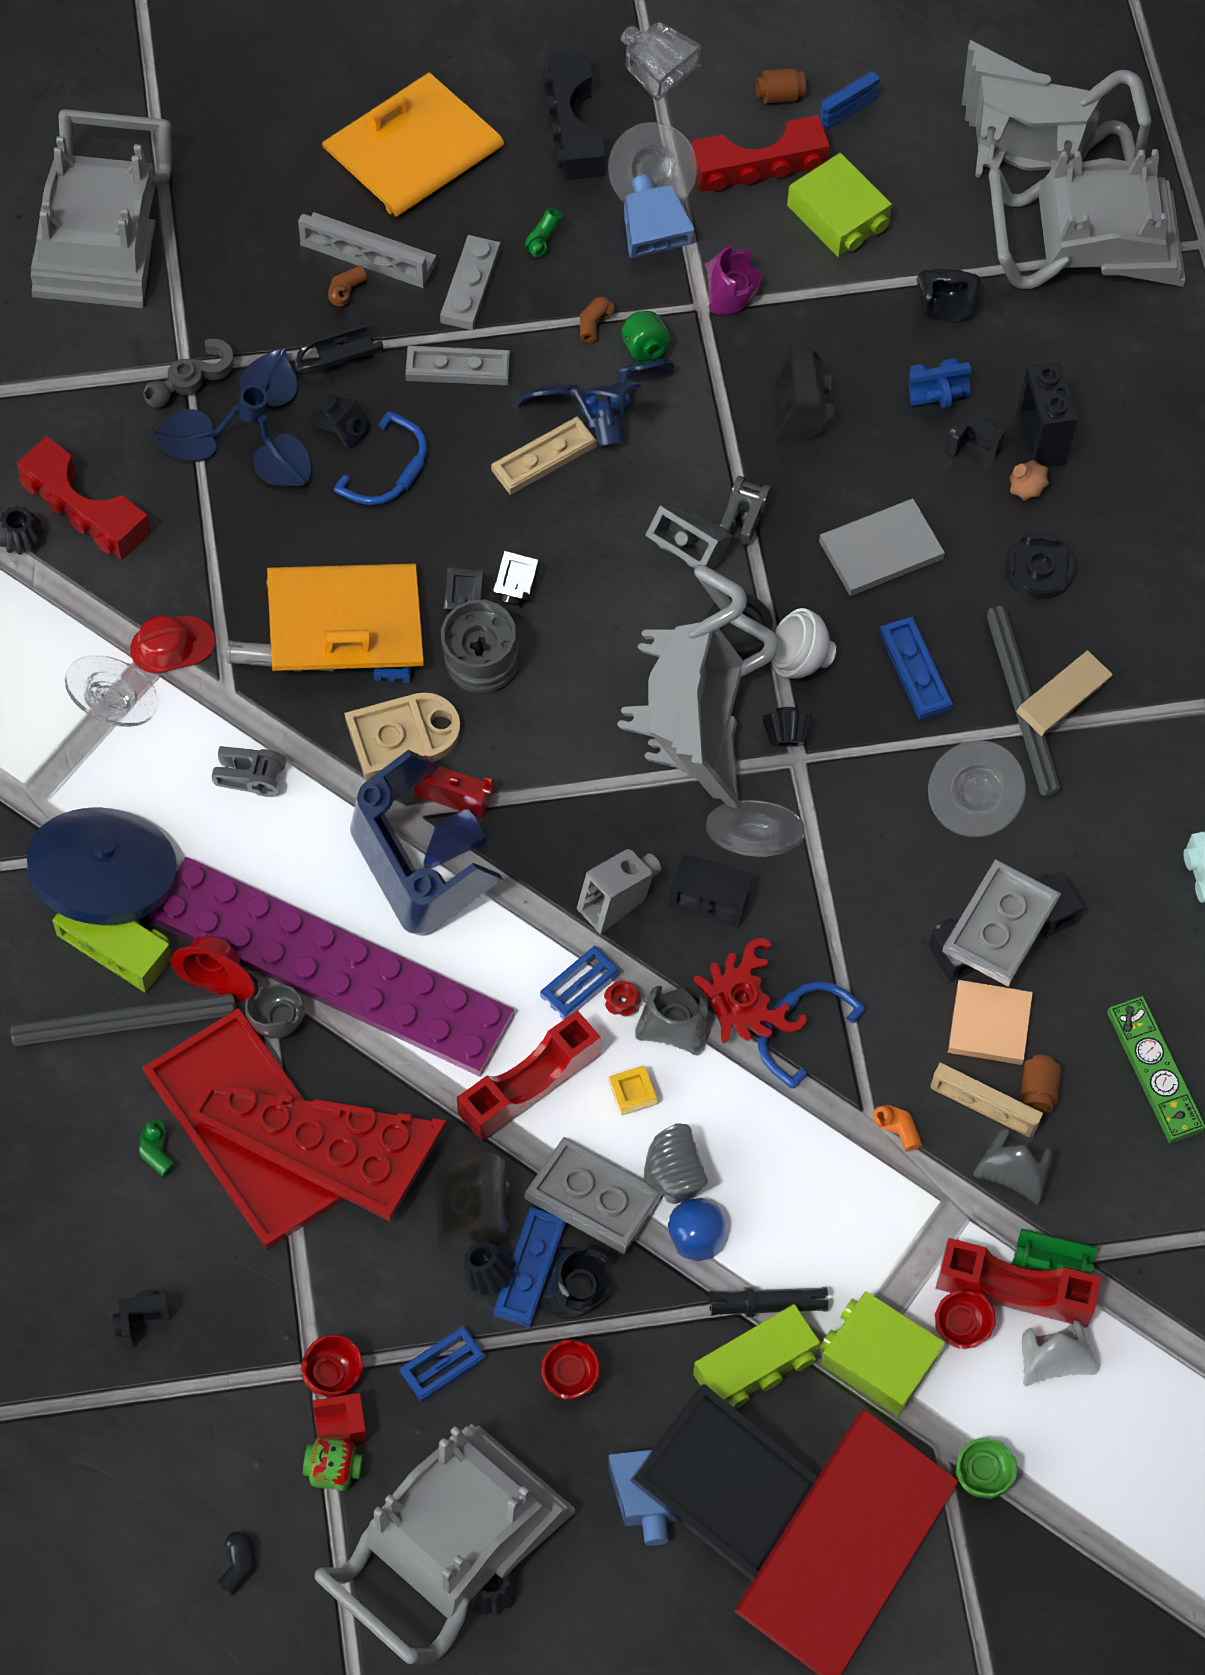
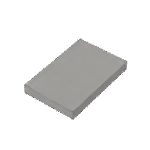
[819,498,945,596]
[942,859,1061,987]
[524,1137,662,1254]

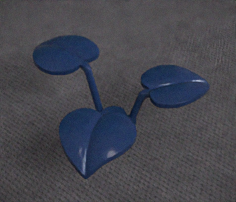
[154,349,311,486]
[517,359,674,446]

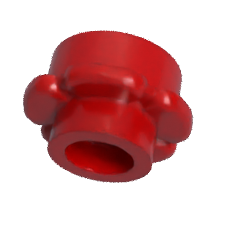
[604,981,641,1017]

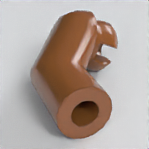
[328,265,367,306]
[580,296,615,343]

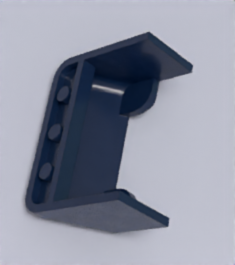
[350,750,503,936]

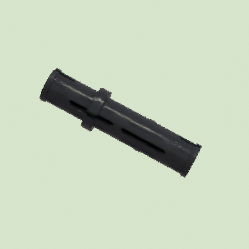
[709,1286,828,1317]

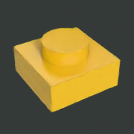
[608,1065,657,1115]

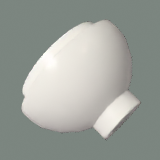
[772,608,836,679]

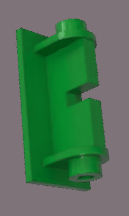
[1012,1229,1097,1274]

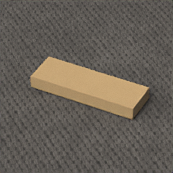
[491,416,597,495]
[1016,650,1113,737]
[930,1062,1043,1138]

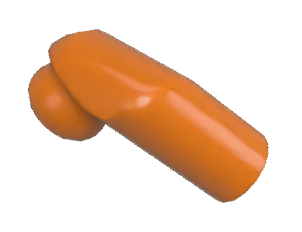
[873,1105,923,1152]

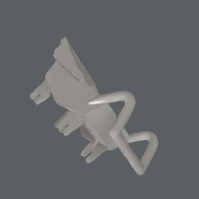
[962,40,1152,178]
[31,109,172,308]
[989,149,1186,289]
[617,565,778,808]
[314,1424,576,1664]

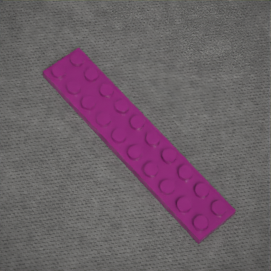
[149,857,514,1077]

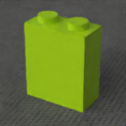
[787,153,892,257]
[819,1291,945,1416]

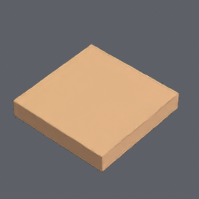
[948,980,1033,1065]

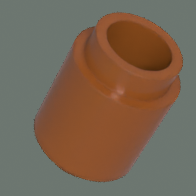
[756,68,806,104]
[1020,1055,1062,1114]

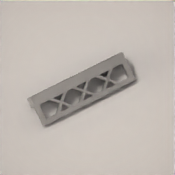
[298,212,437,288]

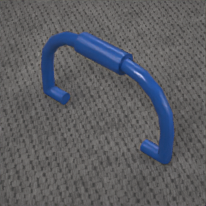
[334,411,428,505]
[757,981,866,1089]

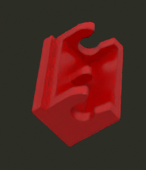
[414,755,495,818]

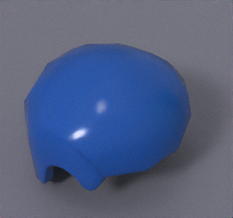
[668,1197,728,1261]

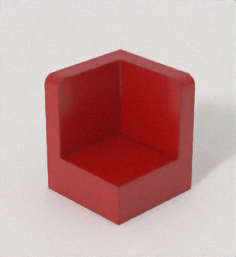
[313,1393,367,1444]

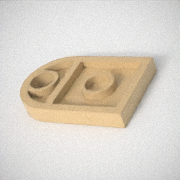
[344,693,460,781]

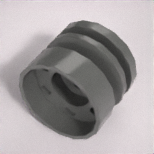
[441,599,519,693]

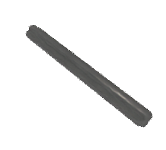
[987,606,1060,797]
[10,993,236,1046]

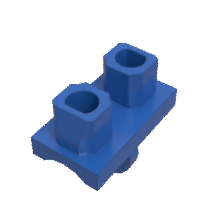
[909,358,971,408]

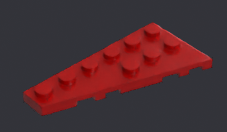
[188,1082,446,1222]

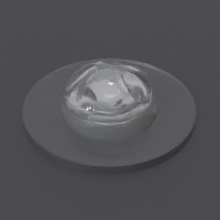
[608,122,697,203]
[64,655,159,727]
[928,740,1026,837]
[706,800,805,858]

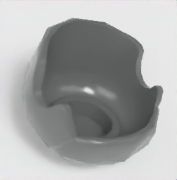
[245,984,306,1039]

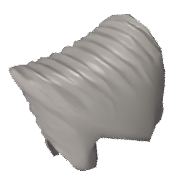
[1022,1320,1097,1387]

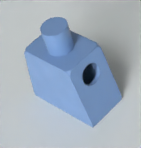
[624,174,694,259]
[608,1450,678,1546]

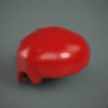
[934,1290,996,1349]
[300,1333,363,1398]
[541,1339,601,1400]

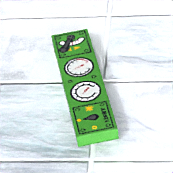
[1107,996,1205,1144]

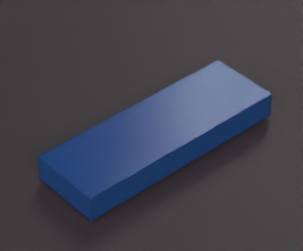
[879,616,953,721]
[493,1207,567,1328]

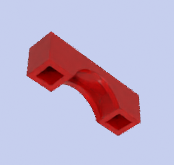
[690,115,830,192]
[17,436,151,560]
[457,1010,601,1141]
[935,1238,1102,1328]

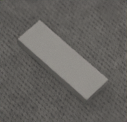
[405,346,510,385]

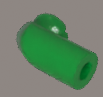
[525,208,562,257]
[139,1119,176,1178]

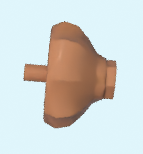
[1009,460,1049,501]

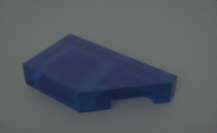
[423,808,486,869]

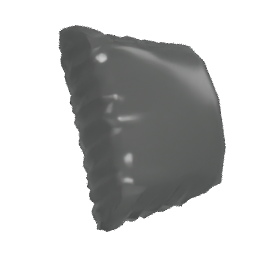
[635,986,708,1056]
[644,1123,709,1204]
[973,1130,1053,1205]

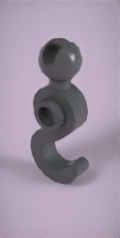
[143,338,234,408]

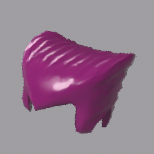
[704,245,763,316]

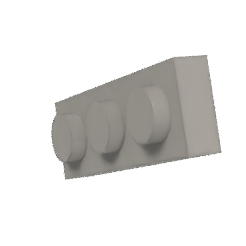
[440,235,500,330]

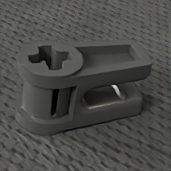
[720,476,772,546]
[211,746,287,797]

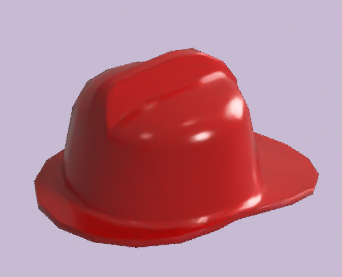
[130,615,215,673]
[170,935,255,1001]

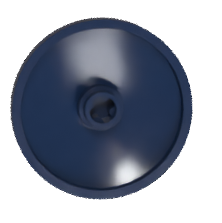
[26,807,177,925]

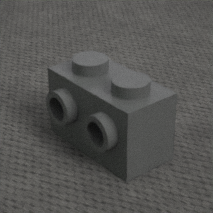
[645,501,733,569]

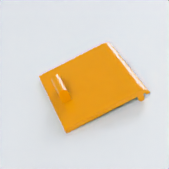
[322,72,504,217]
[266,563,423,671]

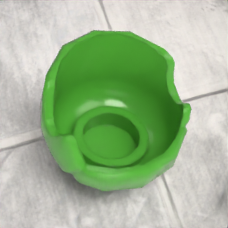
[956,1438,1017,1499]

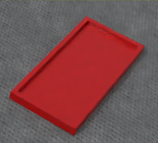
[142,1008,345,1250]
[734,1410,958,1675]

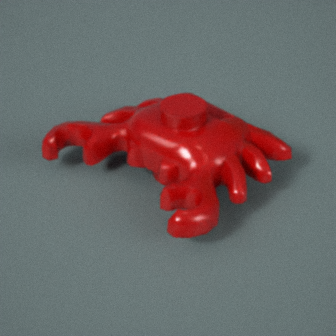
[693,938,807,1043]

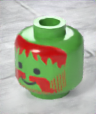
[303,1436,363,1491]

